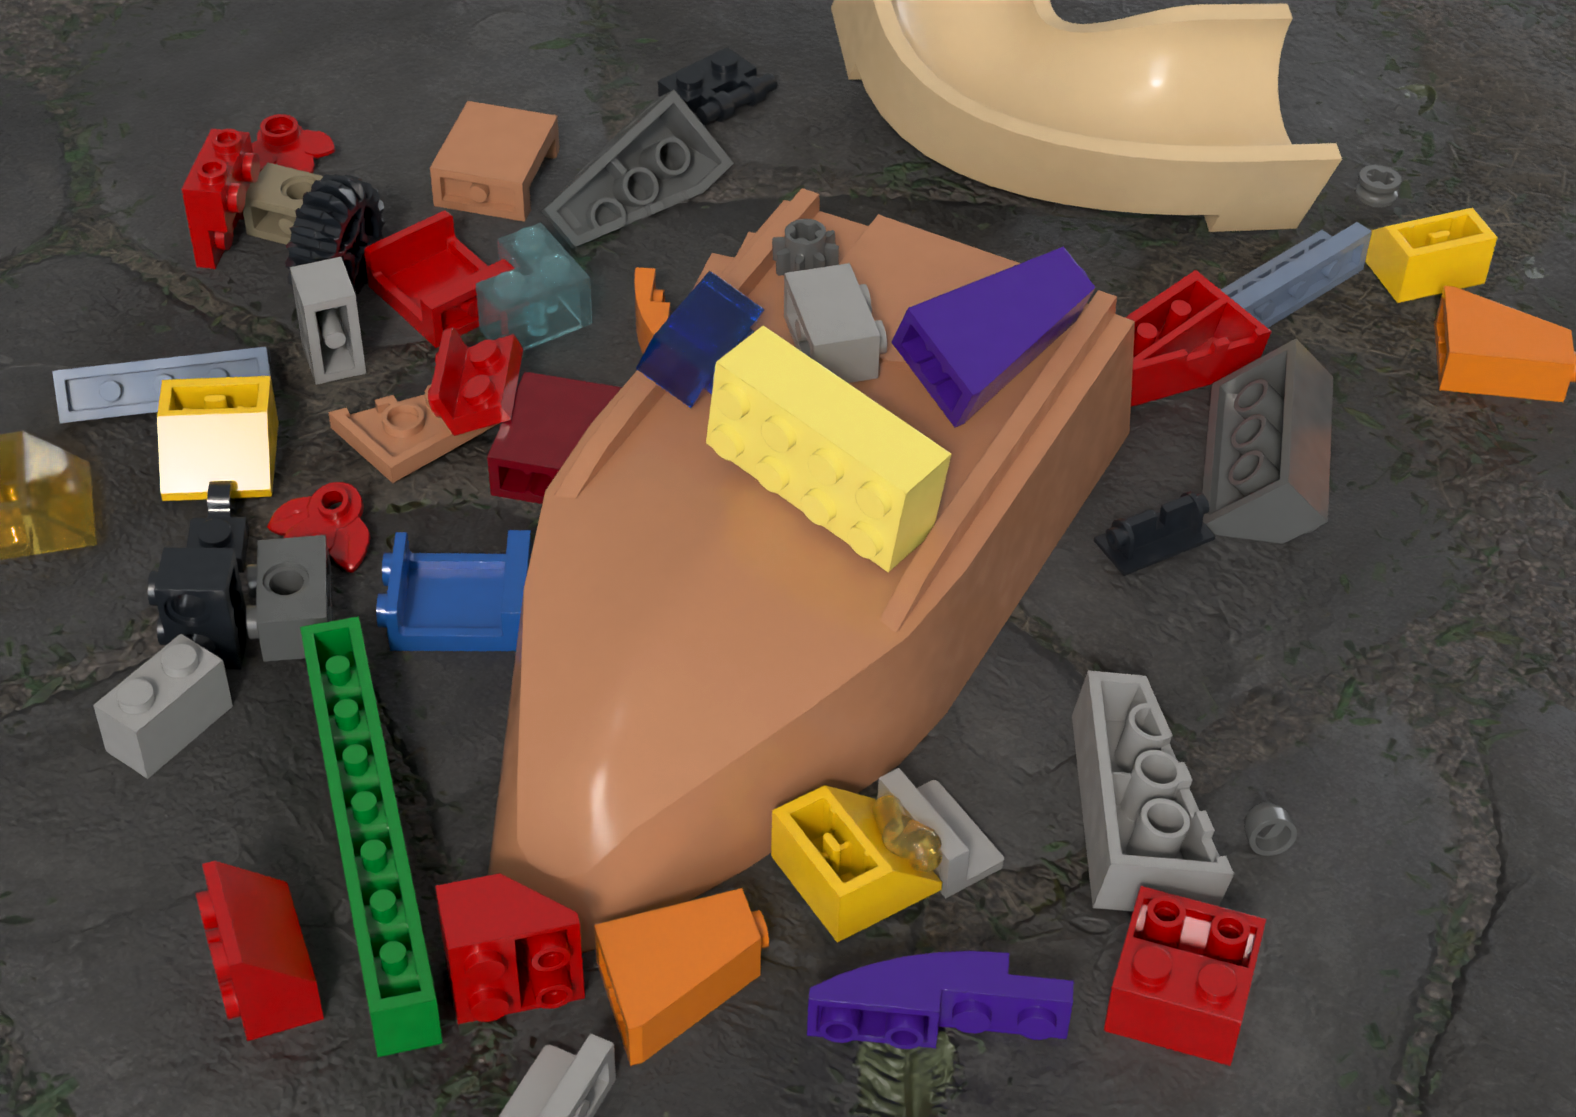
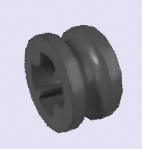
[1355,165,1402,207]

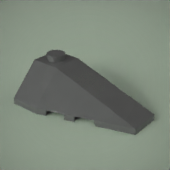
[541,90,734,248]

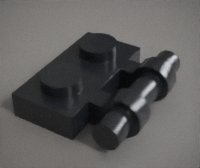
[658,47,777,125]

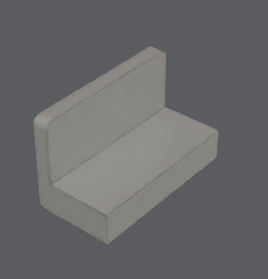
[877,768,1004,898]
[499,1033,616,1117]

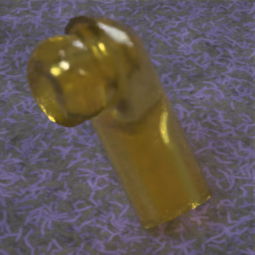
[872,795,943,873]

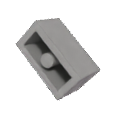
[290,257,366,385]
[784,263,887,383]
[93,634,233,779]

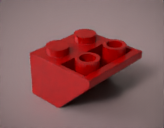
[195,861,324,1041]
[435,873,585,1024]
[1104,886,1266,1066]

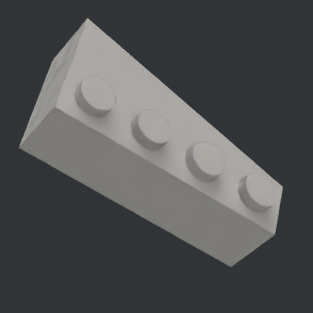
[1072,670,1234,911]

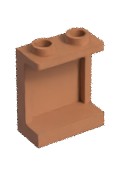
[430,101,559,222]

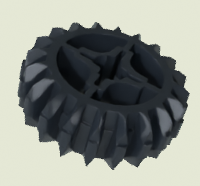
[285,174,386,294]

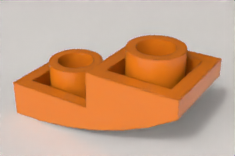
[634,267,677,359]

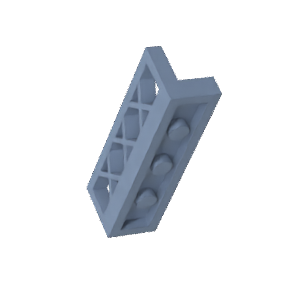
[1221,222,1372,328]
[52,346,273,423]

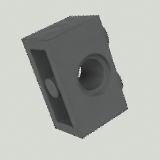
[246,535,333,662]

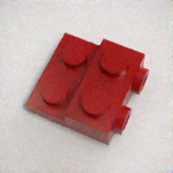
[181,129,260,269]

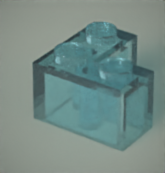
[476,223,592,351]

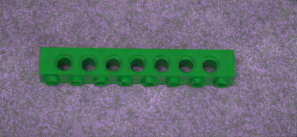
[300,616,443,1057]

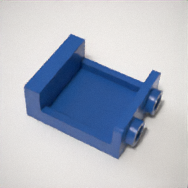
[376,530,532,651]

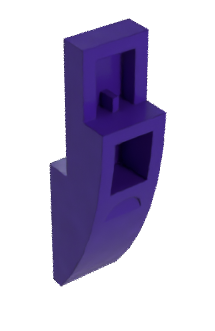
[807,951,1074,1049]

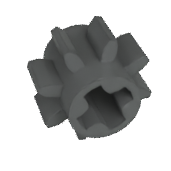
[772,219,839,276]

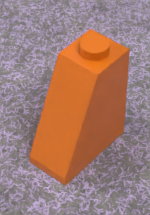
[1434,286,1576,402]
[594,888,769,1066]

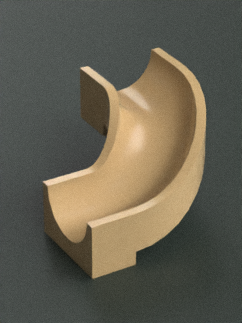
[831,0,1342,232]

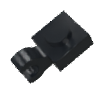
[186,481,249,573]

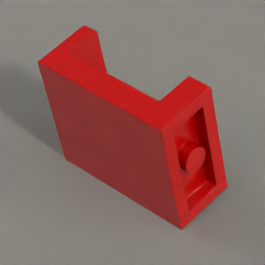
[364,210,519,348]

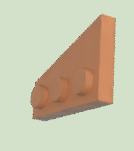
[328,385,499,483]

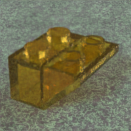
[0,431,97,560]

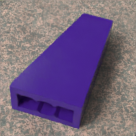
[891,246,1096,428]

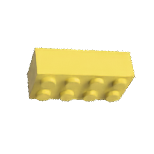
[706,326,951,573]

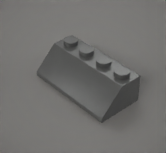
[1202,338,1334,544]

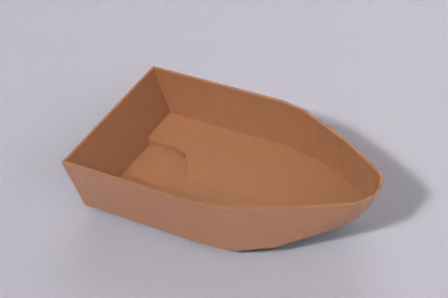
[488,188,1135,953]

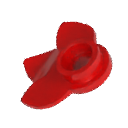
[251,114,335,174]
[267,482,371,573]

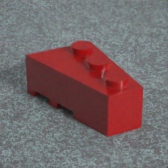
[1125,270,1272,407]

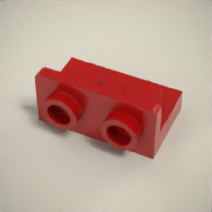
[428,327,523,436]

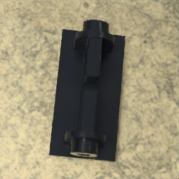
[1094,491,1216,576]

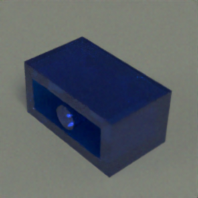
[636,270,765,408]

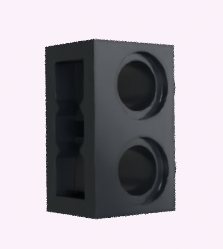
[147,547,248,669]

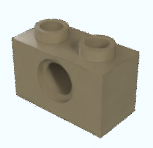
[243,163,324,245]

